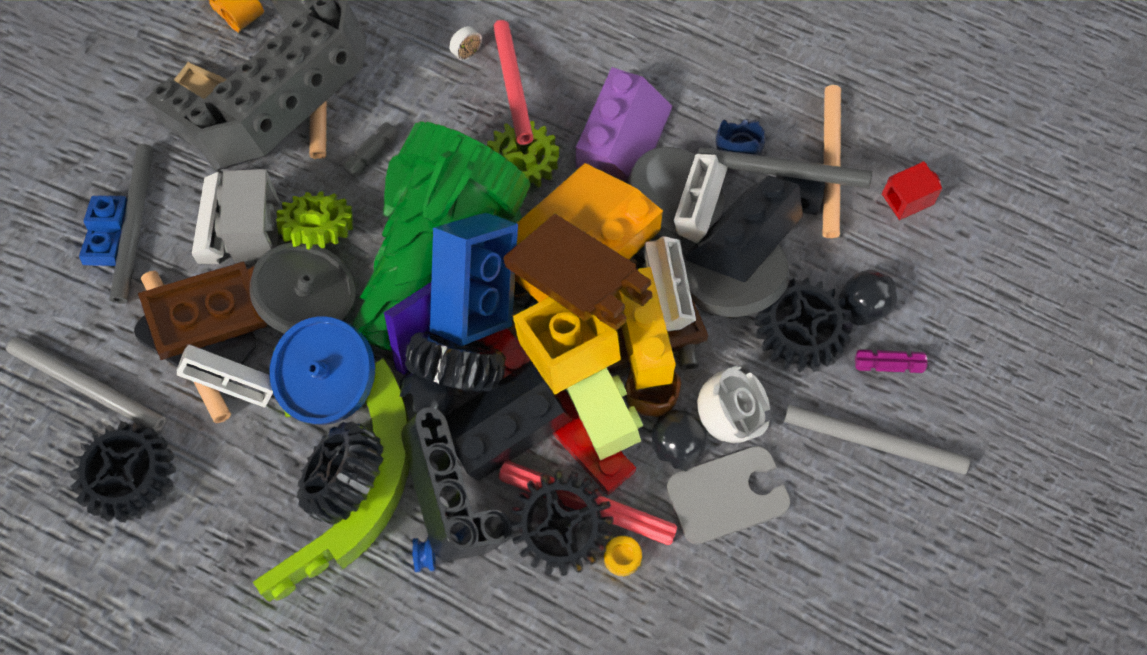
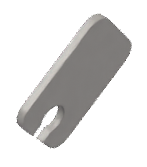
[667,446,790,545]

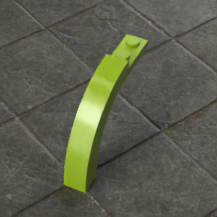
[253,358,409,602]

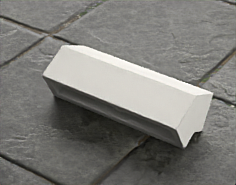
[674,154,728,244]
[192,172,225,264]
[643,236,696,331]
[176,344,273,408]

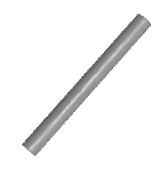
[6,337,166,433]
[784,405,970,475]

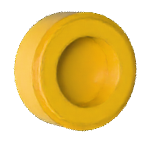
[604,536,642,576]

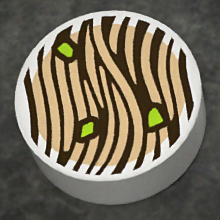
[450,26,482,61]

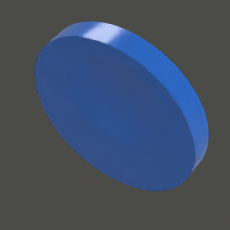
[270,316,375,425]

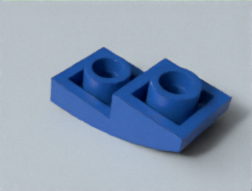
[79,196,127,266]

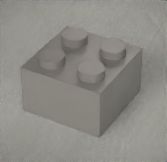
[215,169,281,266]

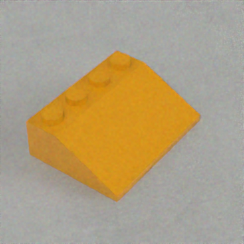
[515,163,663,302]

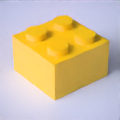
[513,297,621,394]

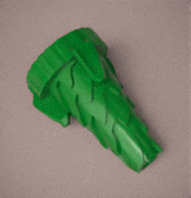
[352,121,531,352]

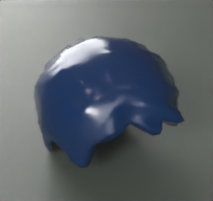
[715,119,766,155]

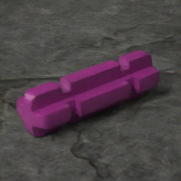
[855,349,928,373]

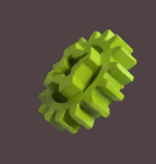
[487,121,559,188]
[276,191,353,249]

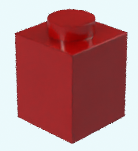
[882,161,943,221]

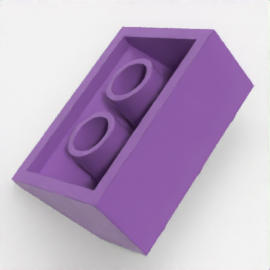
[576,67,672,183]

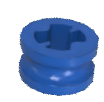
[412,537,436,573]

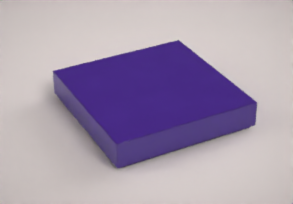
[384,282,431,375]

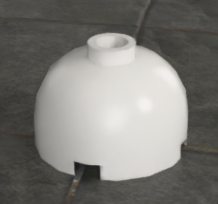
[697,366,770,443]

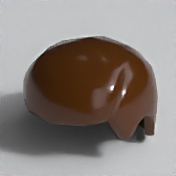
[624,369,681,417]

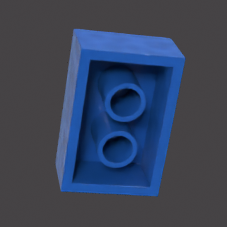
[430,212,518,346]

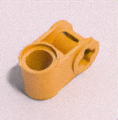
[209,0,264,32]

